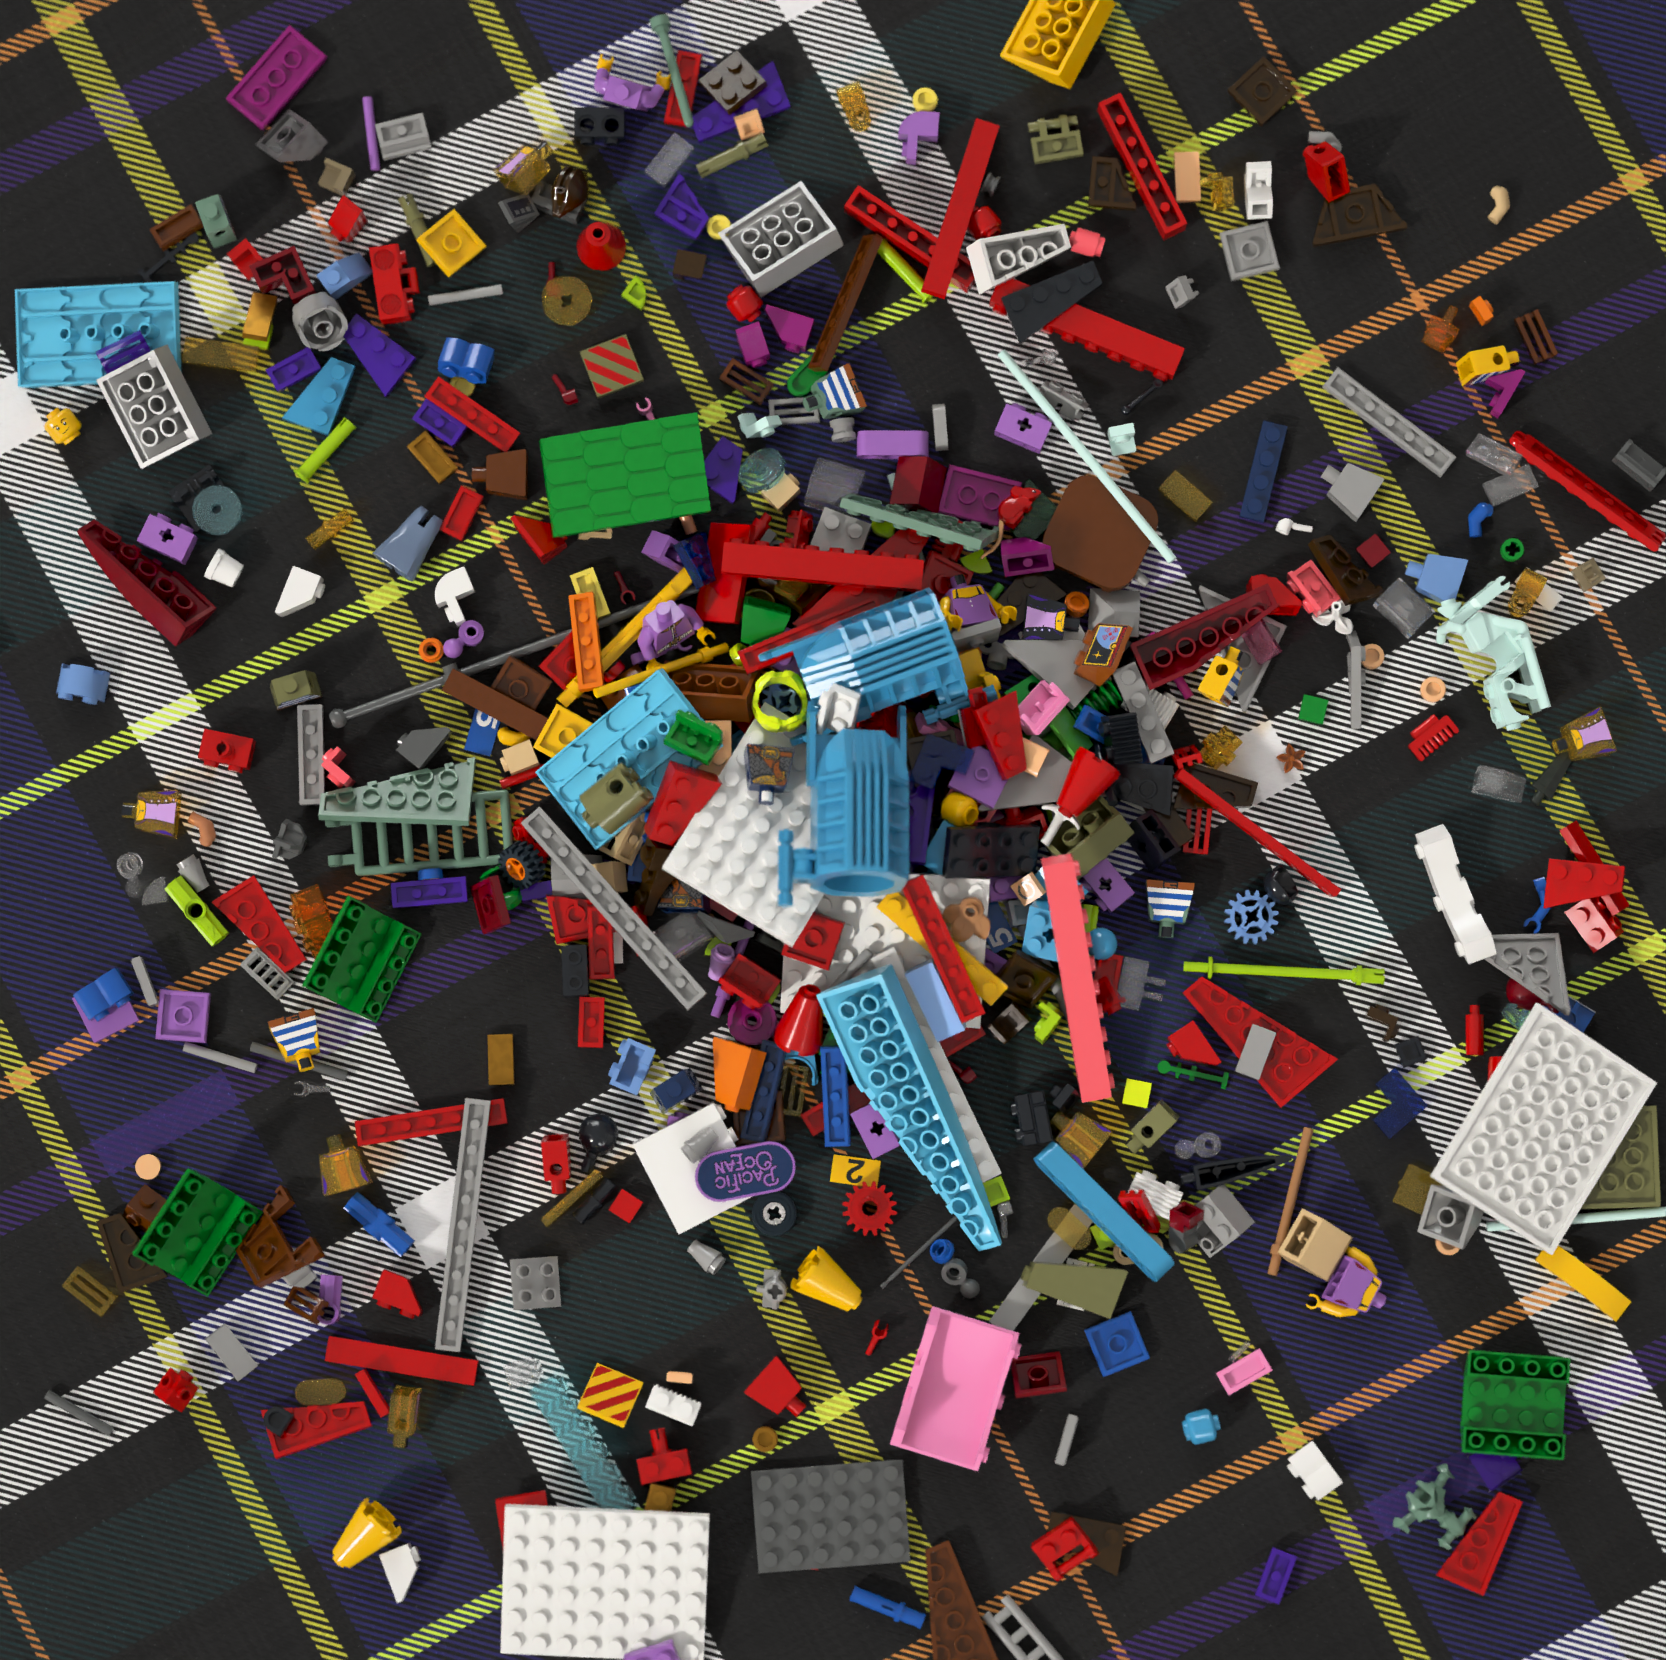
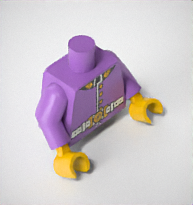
[594,54,671,111]
[637,600,716,670]

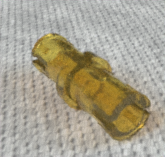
[305,508,354,550]

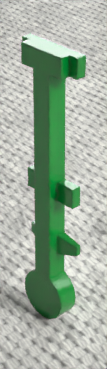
[1157,1061,1229,1090]

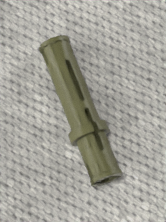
[695,132,769,179]
[398,193,437,267]

